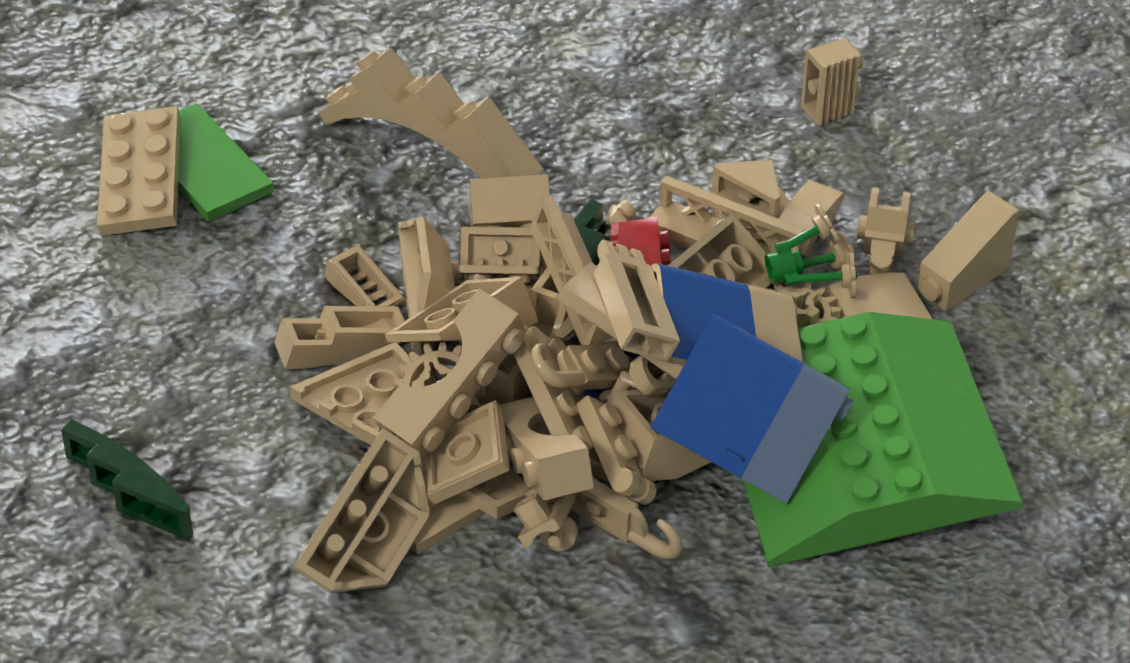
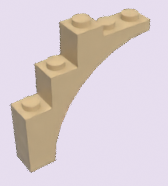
[318,47,544,178]

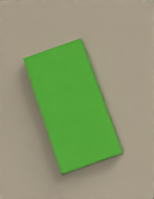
[178,103,274,222]

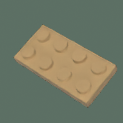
[97,106,181,236]
[513,324,610,483]

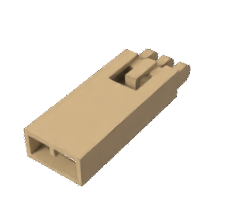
[593,240,680,362]

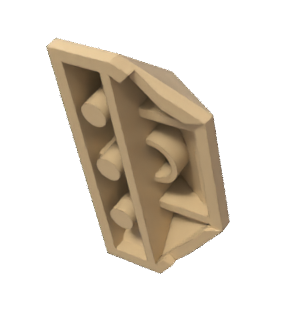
[398,217,460,357]
[293,428,430,593]

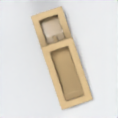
[274,306,405,370]

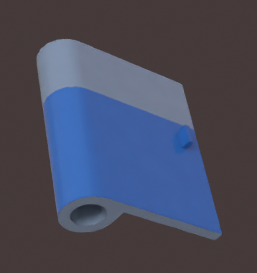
[650,313,853,504]

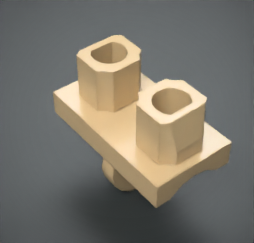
[514,486,578,551]

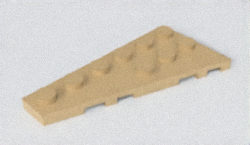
[290,342,527,519]

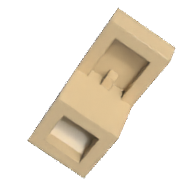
[774,180,845,258]

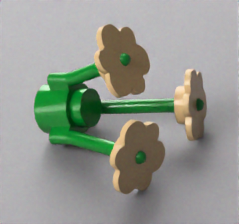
[764,203,858,298]

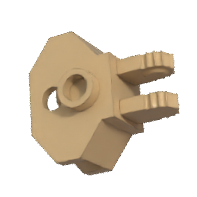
[857,188,915,274]

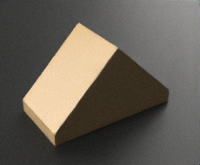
[712,160,780,218]

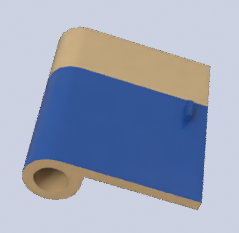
[651,263,803,365]

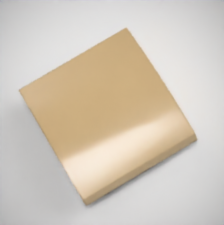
[826,272,932,319]

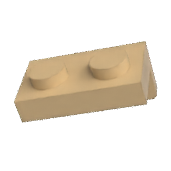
[459,226,540,283]

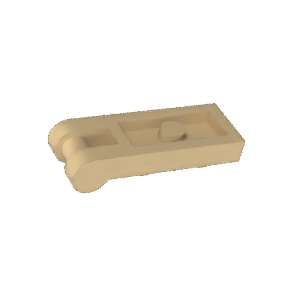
[575,395,656,505]

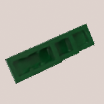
[61,419,193,541]

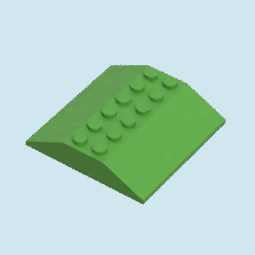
[742,312,1023,567]

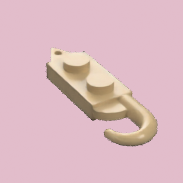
[531,343,634,390]
[571,475,683,560]

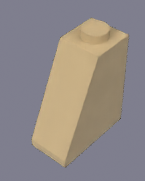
[917,191,1019,312]

